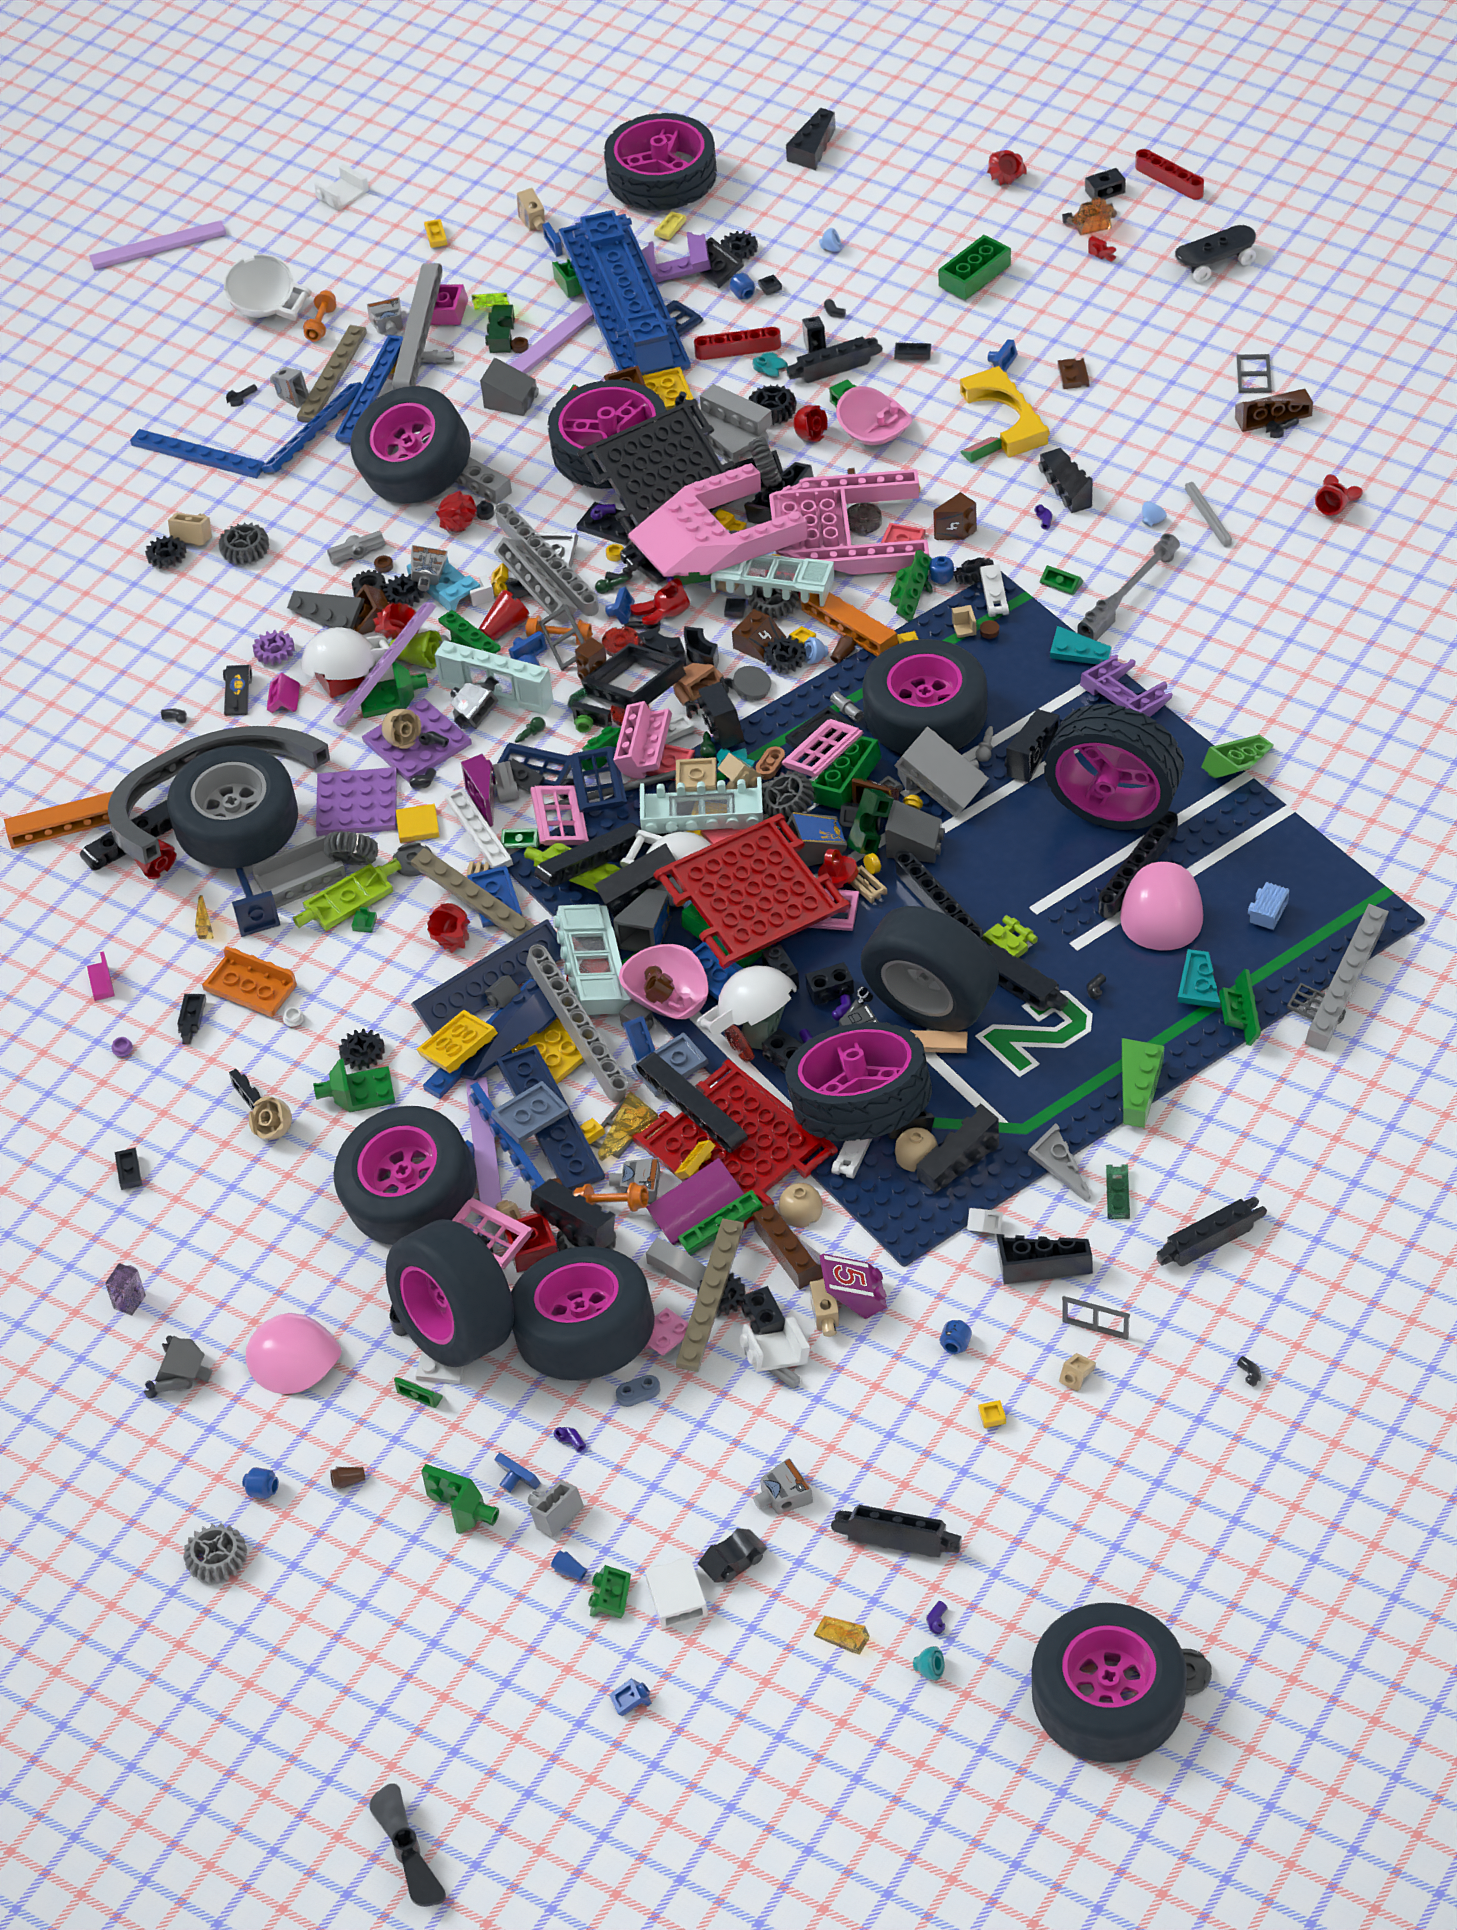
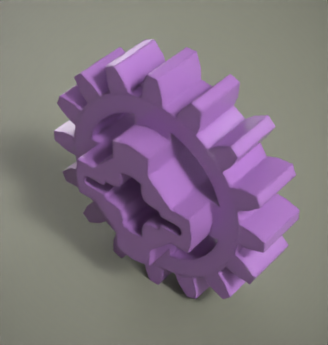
[252,630,295,665]

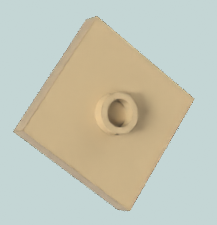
[676,758,717,792]

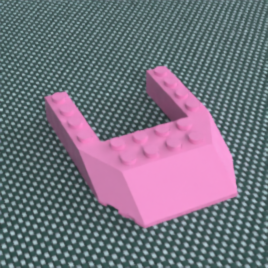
[628,464,807,577]
[769,469,929,575]

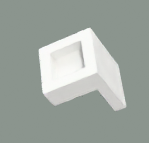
[468,575,494,607]
[967,1208,1003,1234]

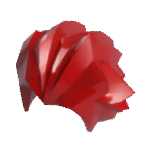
[987,150,1027,186]
[435,490,477,532]
[373,603,419,640]
[427,903,471,954]

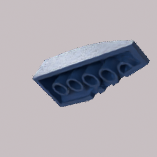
[460,981,568,1080]

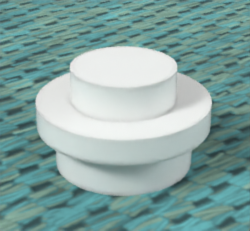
[283,1007,304,1027]

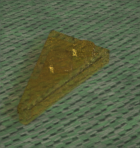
[598,1091,658,1161]

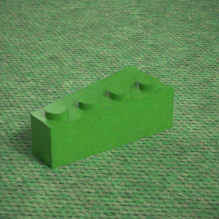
[1121,1038,1164,1128]

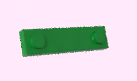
[678,1190,764,1255]

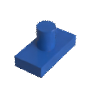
[542,222,563,257]
[987,339,1018,372]
[605,587,635,625]
[508,631,547,660]
[622,1016,655,1062]
[494,1452,541,1493]

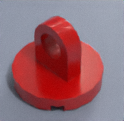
[817,849,859,889]

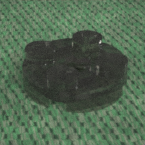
[847,503,882,537]

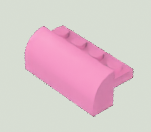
[613,701,672,779]

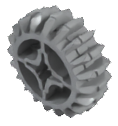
[183,1523,247,1584]

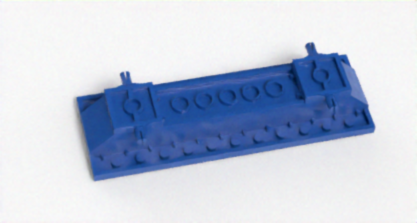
[559,210,691,375]

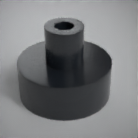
[476,500,495,520]

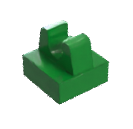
[351,907,377,933]

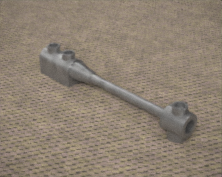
[1077,533,1180,641]

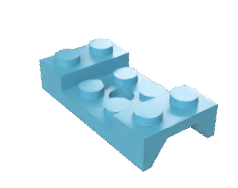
[407,548,481,611]

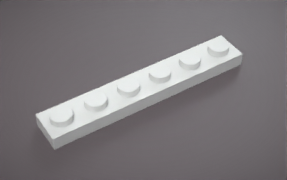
[445,788,513,869]

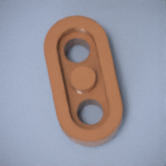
[756,747,785,780]

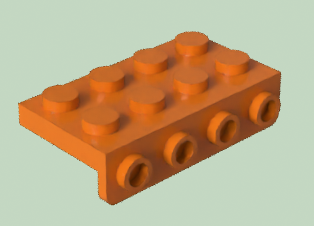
[202,946,297,1017]

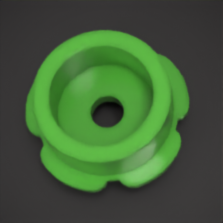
[574,715,593,733]

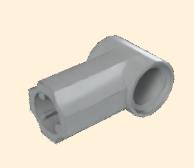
[493,761,519,803]

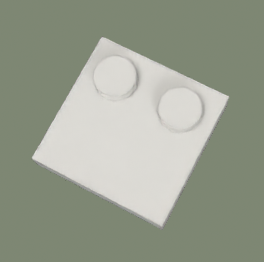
[415,1351,465,1385]

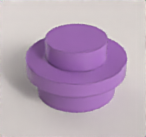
[111,1037,133,1057]

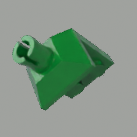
[356,661,429,718]
[313,1058,395,1113]
[421,1464,499,1534]

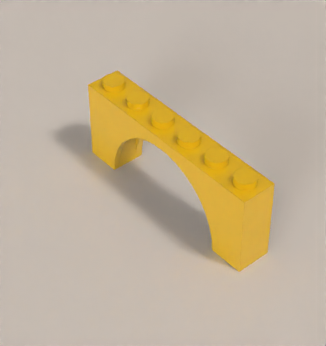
[960,366,1050,458]

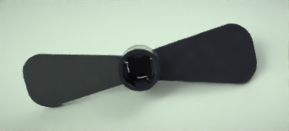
[369,1783,446,1907]

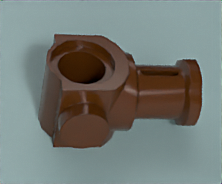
[644,966,675,1004]

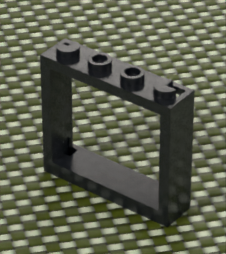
[581,643,686,710]

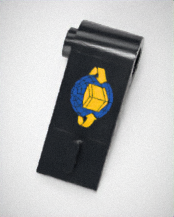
[223,664,252,716]

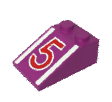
[461,754,496,827]
[819,1254,887,1319]

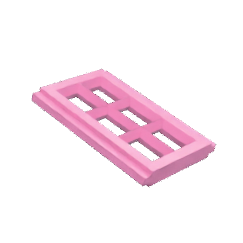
[782,719,863,777]
[530,786,588,845]
[809,889,859,931]
[452,1198,533,1270]

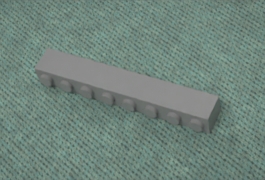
[1305,904,1389,1051]

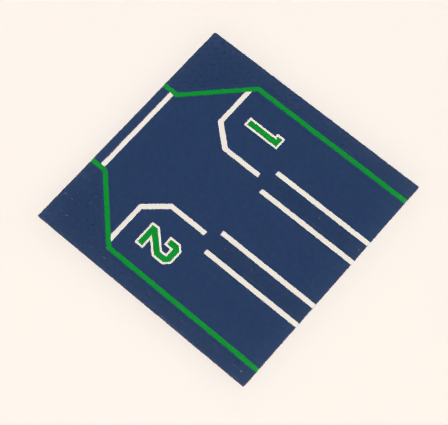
[507,571,1425,1267]

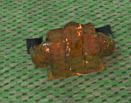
[1062,197,1117,235]

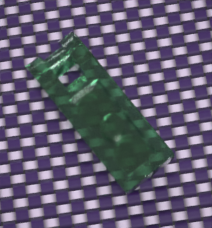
[1106,1164,1130,1219]

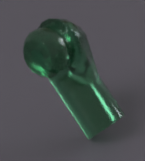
[567,688,587,712]

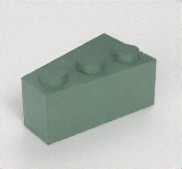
[741,1004,786,1049]

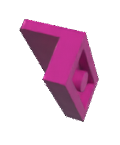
[266,672,300,713]
[87,951,115,1001]

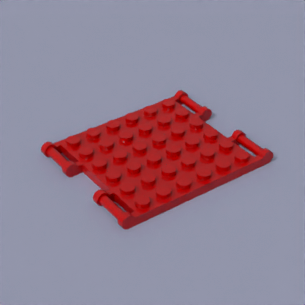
[653,813,851,969]
[632,1059,838,1231]

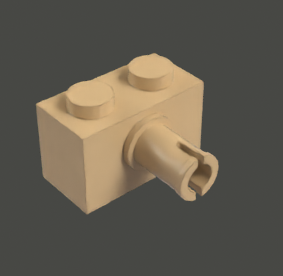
[168,512,212,546]
[717,753,764,790]

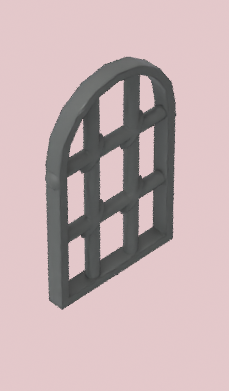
[1286,983,1346,1024]

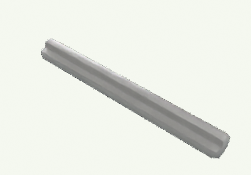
[1185,481,1232,547]

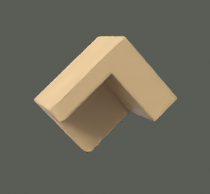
[952,605,976,638]

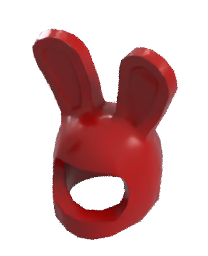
[1315,474,1363,516]
[630,578,690,625]

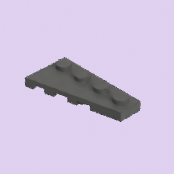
[287,590,365,630]

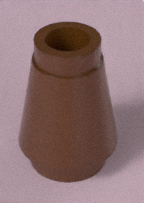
[830,635,857,664]
[330,1467,365,1489]

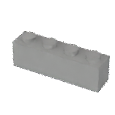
[700,384,772,436]

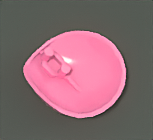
[836,386,913,446]
[1120,862,1203,950]
[619,944,708,1019]
[245,1313,342,1394]

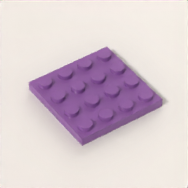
[362,698,472,783]
[316,767,397,837]

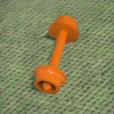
[303,290,337,342]
[525,616,593,646]
[573,1182,649,1212]

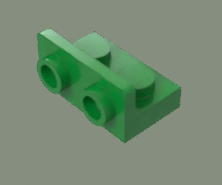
[588,1565,631,1619]

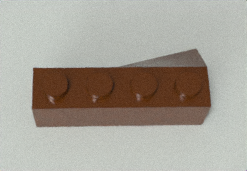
[1235,388,1313,432]
[753,1204,823,1290]

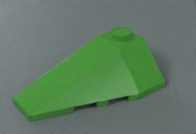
[1201,734,1274,778]

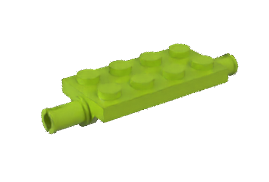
[524,842,621,892]
[292,858,402,931]

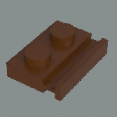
[1058,357,1089,389]

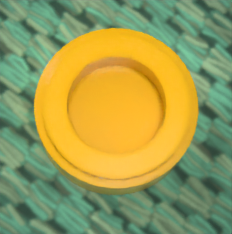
[605,544,624,562]
[864,853,881,875]

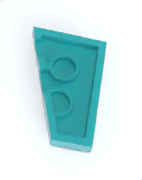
[1050,626,1112,664]
[1178,949,1220,1008]

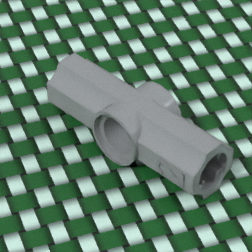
[327,530,385,564]

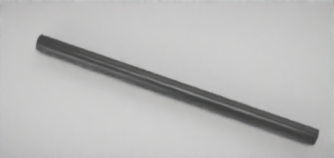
[544,770,676,812]

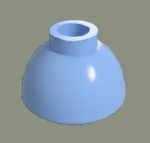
[819,227,842,252]
[1142,501,1167,527]
[804,637,828,664]

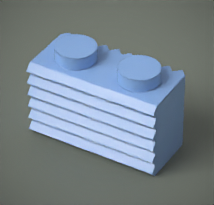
[1248,882,1289,930]

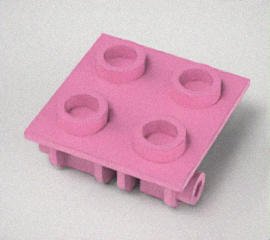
[644,1307,689,1356]

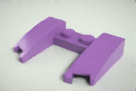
[641,232,711,283]
[1080,655,1173,717]

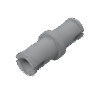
[421,350,454,364]
[830,692,864,722]

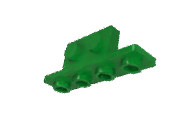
[889,550,932,622]
[438,610,501,654]
[581,726,621,776]
[1219,969,1261,1046]

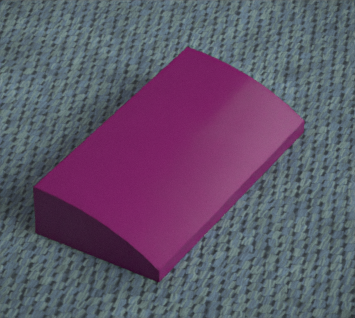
[646,1158,744,1245]

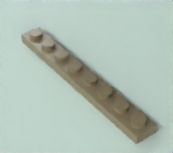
[297,325,367,423]
[411,848,535,938]
[676,1218,744,1372]

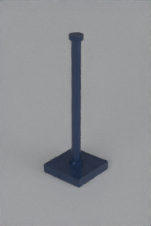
[232,868,280,937]

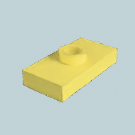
[654,211,686,240]

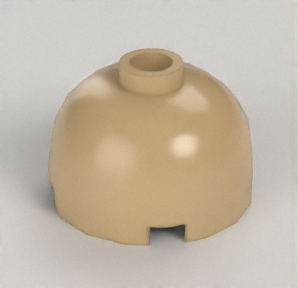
[382,709,421,749]
[249,1096,292,1140]
[895,1128,938,1172]
[779,1183,823,1227]

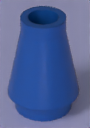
[551,1550,587,1581]

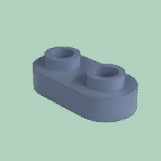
[616,1375,660,1407]

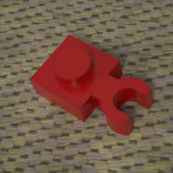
[1088,235,1117,262]

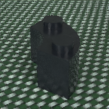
[683,626,719,669]
[637,629,686,667]
[697,1528,767,1583]

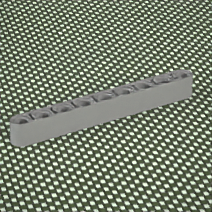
[392,263,443,390]
[495,503,599,616]
[526,944,629,1102]

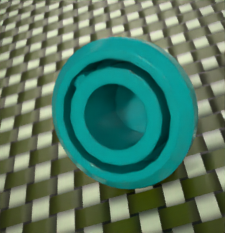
[913,1646,945,1681]

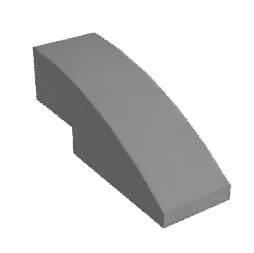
[646,1237,707,1290]

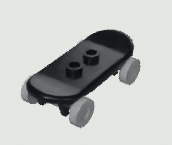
[1174,225,1256,283]

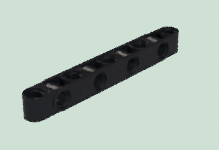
[80,800,173,871]

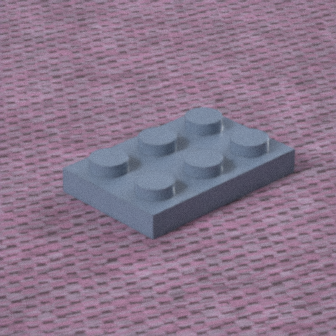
[631,1033,708,1097]
[491,1081,569,1144]

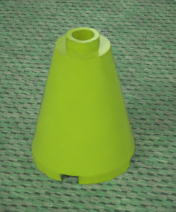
[389,630,442,669]

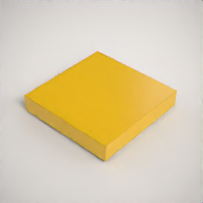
[396,804,440,843]

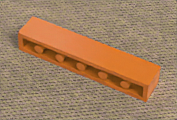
[800,592,898,657]
[3,791,113,849]

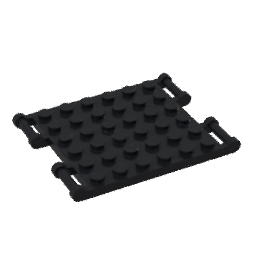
[577,399,749,548]

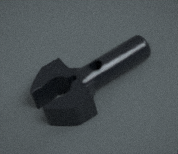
[226,384,257,407]
[1266,417,1299,438]
[624,621,661,632]

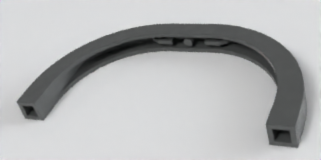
[108,726,330,864]

